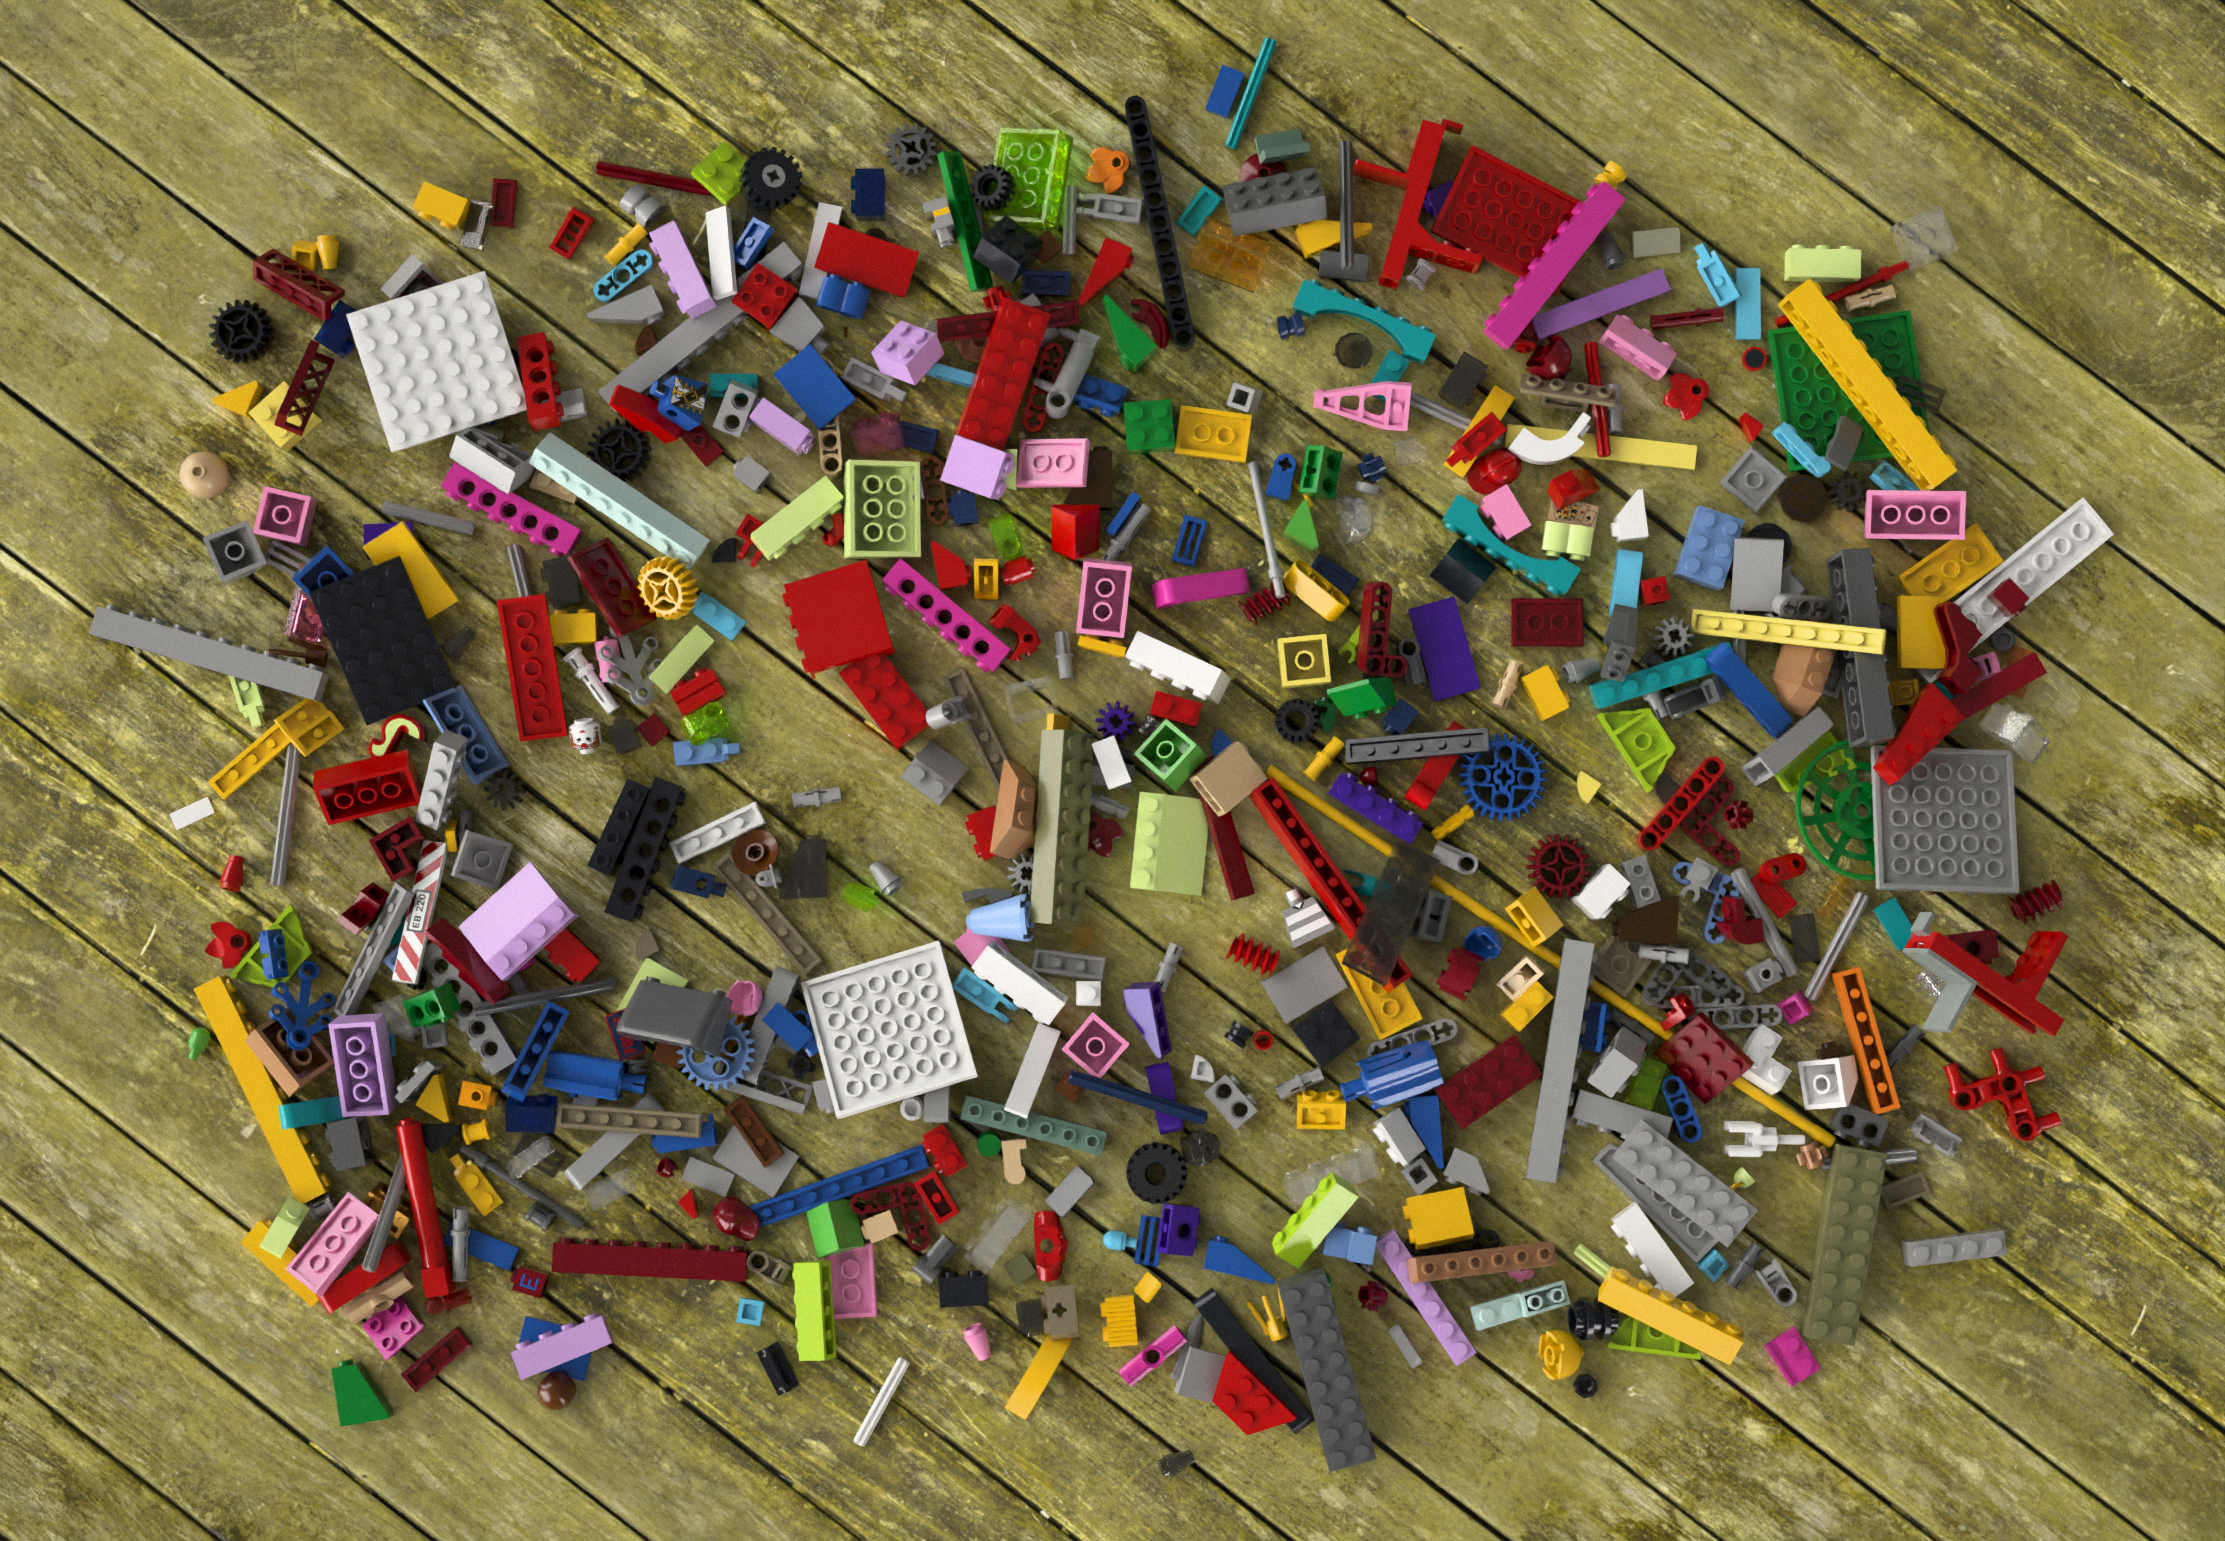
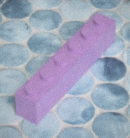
[1376,1228,1477,1366]

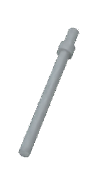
[1248,461,1286,598]

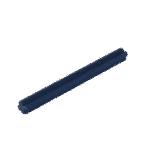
[1068,1070,1208,1125]

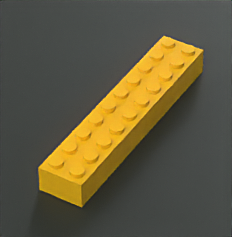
[1778,278,1957,491]

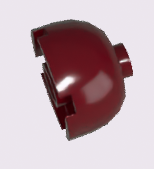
[1525,334,1572,381]

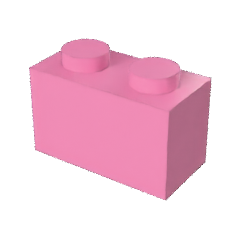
[1479,484,1531,542]

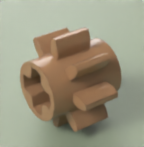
[1796,1141,1828,1170]

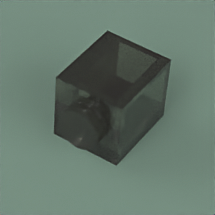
[608,716,643,755]
[1015,1299,1044,1337]

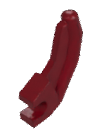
[1131,299,1170,349]

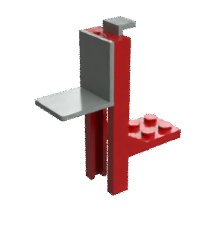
[1902,912,2069,1036]

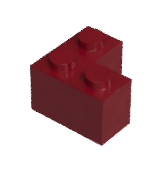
[368,816,428,883]

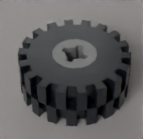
[739,147,803,212]

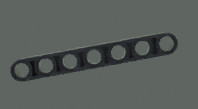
[1193,1287,1315,1435]

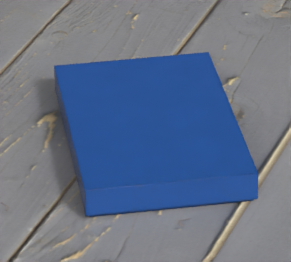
[773,344,856,430]
[513,1316,592,1381]

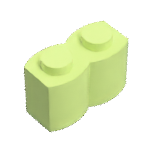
[1541,521,1594,562]

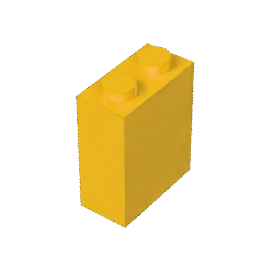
[1402,1187,1474,1250]

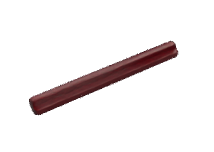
[595,161,711,196]

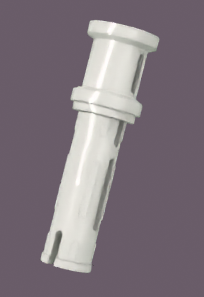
[563,647,620,715]

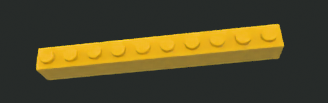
[194,976,331,1205]

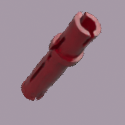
[1650,307,1724,331]

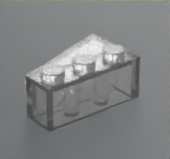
[963,1196,1033,1275]

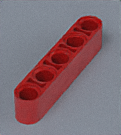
[1636,756,1724,851]

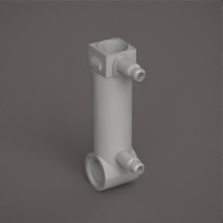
[1033,327,1100,419]

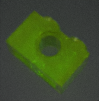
[1624,1057,1667,1111]

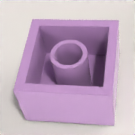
[871,321,944,385]

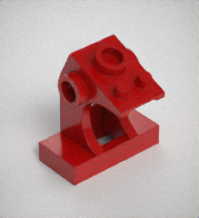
[987,604,1042,662]

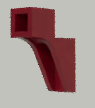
[1933,601,1983,695]

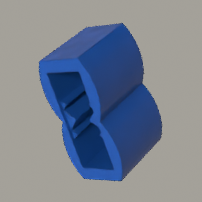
[815,274,871,320]

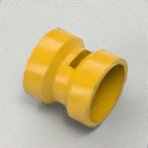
[1594,161,1627,190]

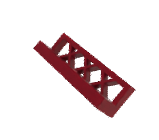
[253,249,345,321]
[274,340,335,436]

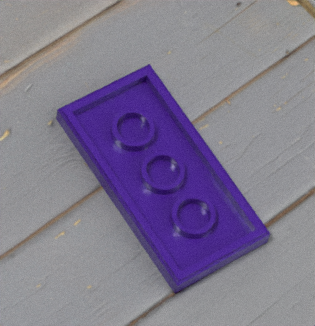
[1408,596,1481,702]

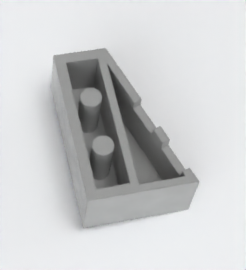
[449,427,536,494]

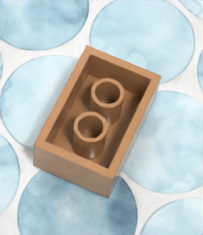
[245,1008,334,1097]

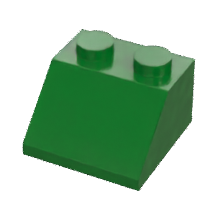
[1327,677,1397,720]

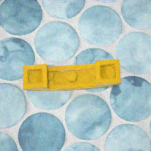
[1443,385,1515,478]
[1005,1333,1073,1420]

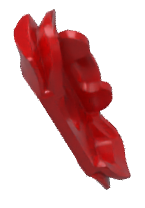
[1034,1210,1068,1282]

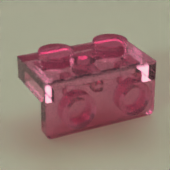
[851,412,906,457]
[283,588,324,644]

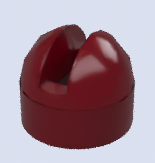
[1360,767,1377,786]
[656,1157,677,1178]

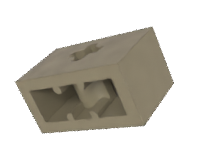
[1041,1284,1080,1340]

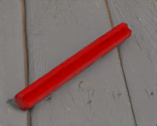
[1584,341,1611,458]

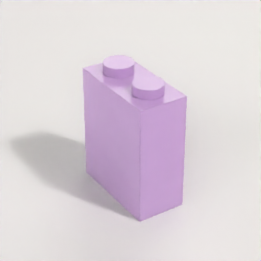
[749,397,815,457]
[940,435,1014,500]

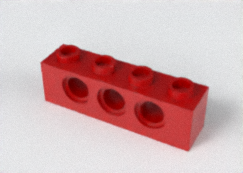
[516,332,564,431]

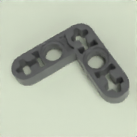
[1641,946,1732,1007]

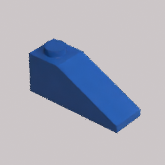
[1404,1095,1444,1169]
[1203,1235,1276,1285]

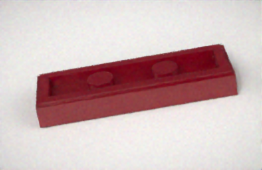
[401,1326,473,1393]

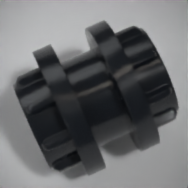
[1567,1297,1619,1341]

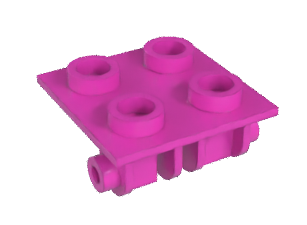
[362,1295,425,1361]

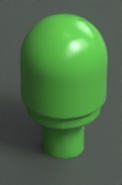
[188,1027,210,1061]

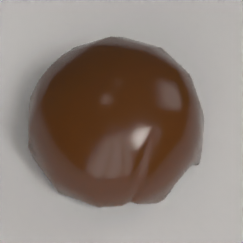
[537,1371,576,1411]

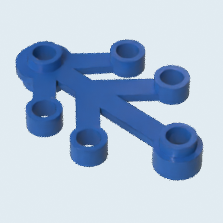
[269,961,336,1051]

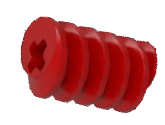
[1226,933,1280,978]

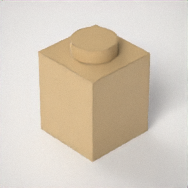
[861,1209,900,1244]

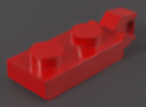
[1445,411,1507,468]

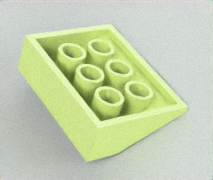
[843,460,921,559]
[1130,792,1209,896]

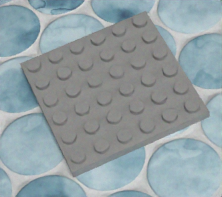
[1870,745,2019,894]

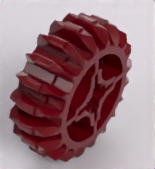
[1526,833,1592,899]

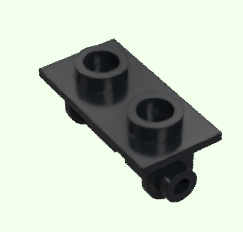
[756,1341,800,1396]

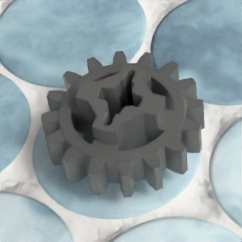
[886,124,937,176]

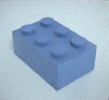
[1672,505,1745,592]

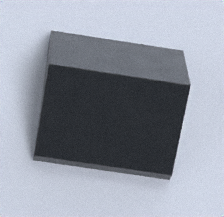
[1429,538,1496,604]

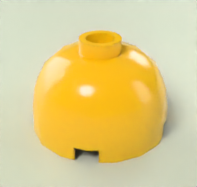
[1539,1330,1584,1380]

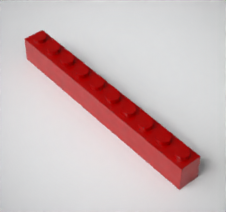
[1248,777,1413,993]

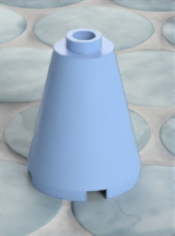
[966,894,1034,942]

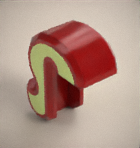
[368,714,428,758]

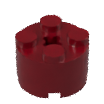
[1437,946,1486,1002]

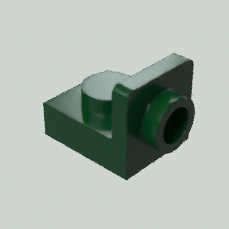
[1313,697,1338,734]

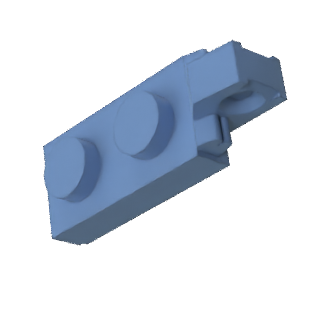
[673,738,741,766]

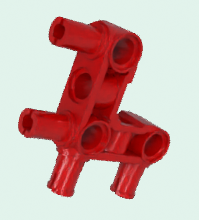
[1943,1047,2061,1141]

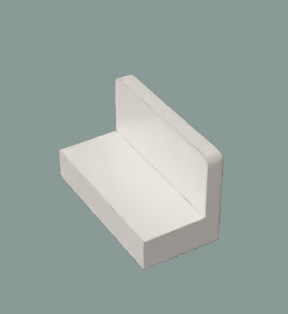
[541,388,588,422]

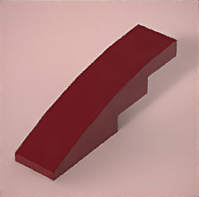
[425,918,511,1005]

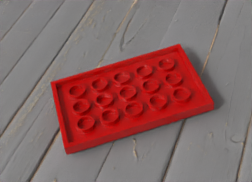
[1430,145,1583,296]

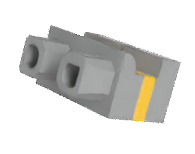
[922,196,955,249]

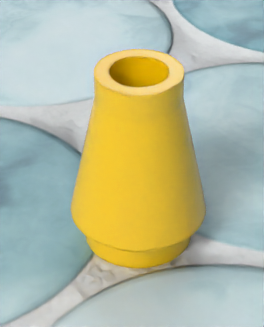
[315,235,340,270]

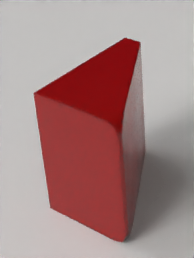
[1739,412,1764,444]
[678,1188,700,1219]

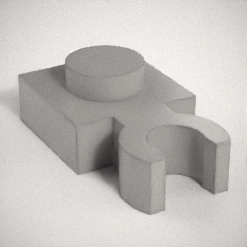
[1680,857,1718,903]

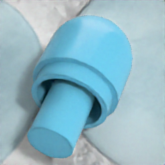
[1103,1230,1137,1251]

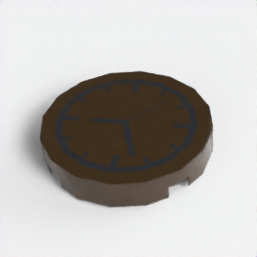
[1779,474,1828,522]

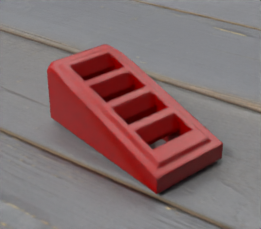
[549,206,596,260]

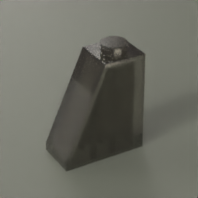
[779,835,830,899]

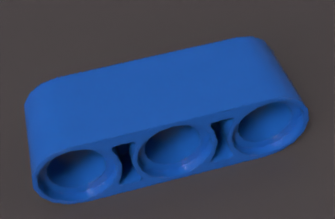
[1659,1075,1702,1143]

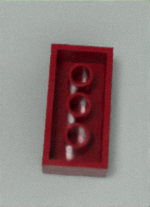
[1433,1034,1542,1130]

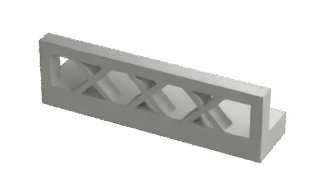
[712,1056,813,1114]

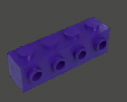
[1327,772,1423,845]

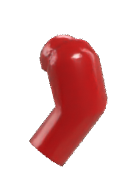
[822,513,844,547]

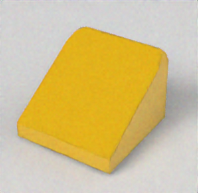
[292,240,319,272]
[1134,1272,1162,1303]

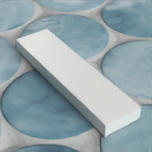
[799,202,843,299]
[706,206,737,300]
[669,801,766,865]
[1004,1023,1061,1118]

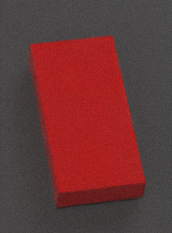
[1750,872,1798,919]

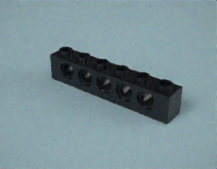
[604,777,687,922]

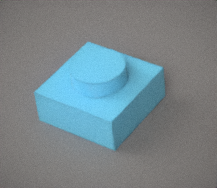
[736,1297,765,1326]

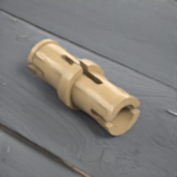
[1844,285,1896,312]
[1491,660,1524,710]

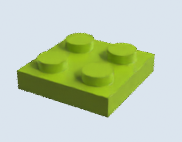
[691,141,746,206]

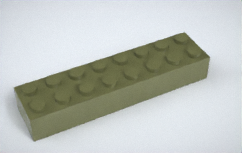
[1029,730,1095,926]
[1801,1143,1888,1346]

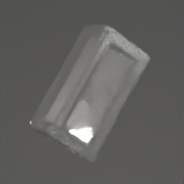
[507,1136,555,1179]

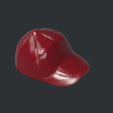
[712,1196,760,1241]

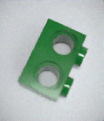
[1298,445,1343,499]
[402,982,461,1029]

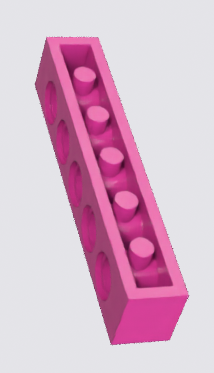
[441,462,584,558]
[882,558,1012,674]

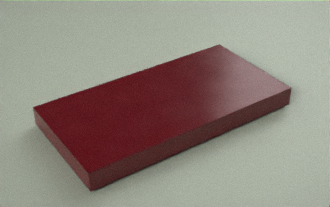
[567,537,658,639]

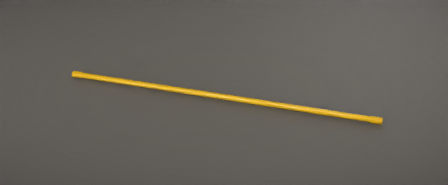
[1265,764,1836,1149]

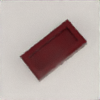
[489,178,518,228]

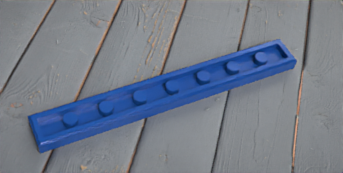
[748,1144,931,1228]

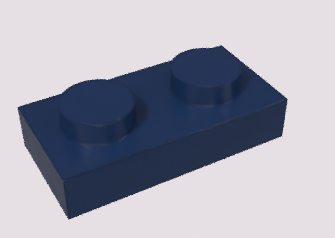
[1022,270,1070,297]

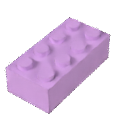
[328,1013,399,1117]

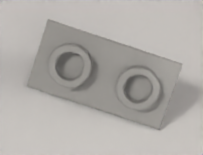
[756,864,784,889]
[1909,1113,1963,1157]

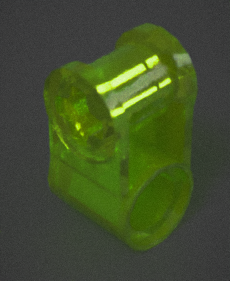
[987,512,1021,561]
[680,702,730,746]

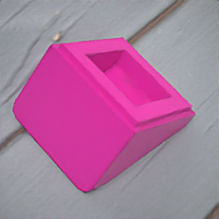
[1777,990,1813,1025]

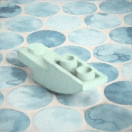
[1469,1280,1571,1331]

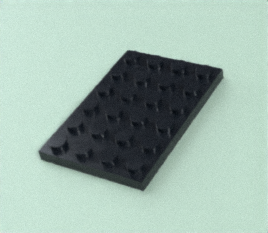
[308,555,457,726]

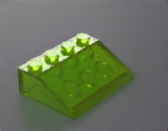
[984,128,1074,230]

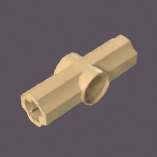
[343,1267,415,1324]

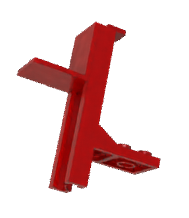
[1353,119,1482,290]

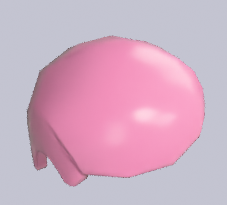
[727,980,763,1016]

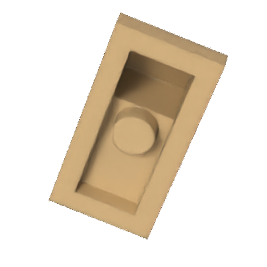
[1496,955,1545,1001]

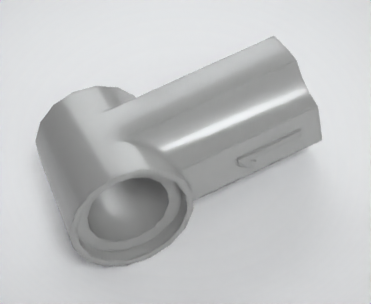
[1430,840,1478,876]

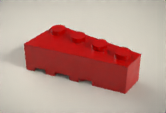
[1873,682,1965,786]

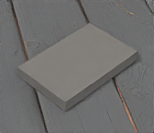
[1730,537,1784,612]
[1261,946,1348,1024]
[712,1125,800,1197]

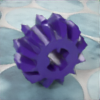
[1095,701,1136,741]

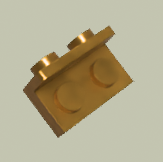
[364,1182,413,1240]

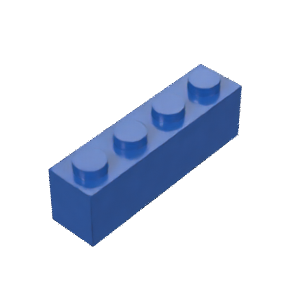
[501,1001,570,1102]

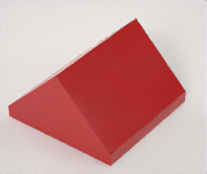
[1051,504,1099,560]

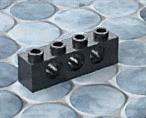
[587,778,651,877]

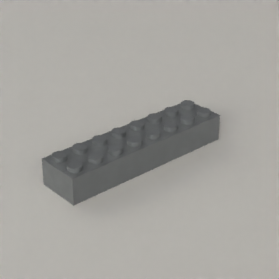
[1826,548,1896,748]
[1276,1267,1377,1472]

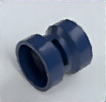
[1277,312,1305,340]

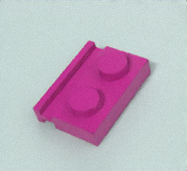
[1764,1326,1821,1387]

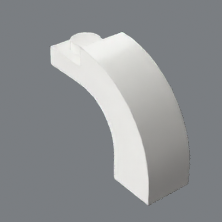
[1507,412,1591,465]

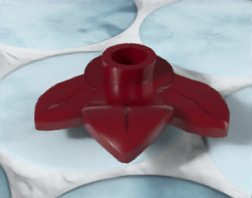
[1087,813,1124,858]

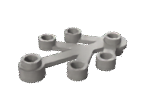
[598,626,663,706]

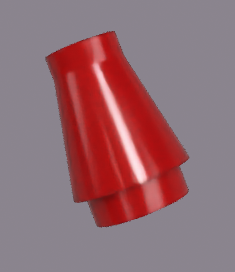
[219,855,244,892]

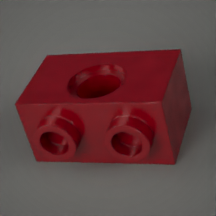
[1944,929,1999,964]

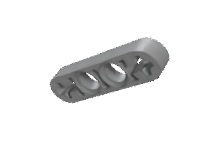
[1649,985,1744,1008]
[1687,1004,1783,1029]
[1367,1018,1458,1057]

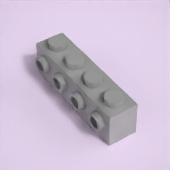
[415,729,468,830]

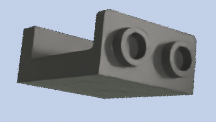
[1600,604,1639,682]

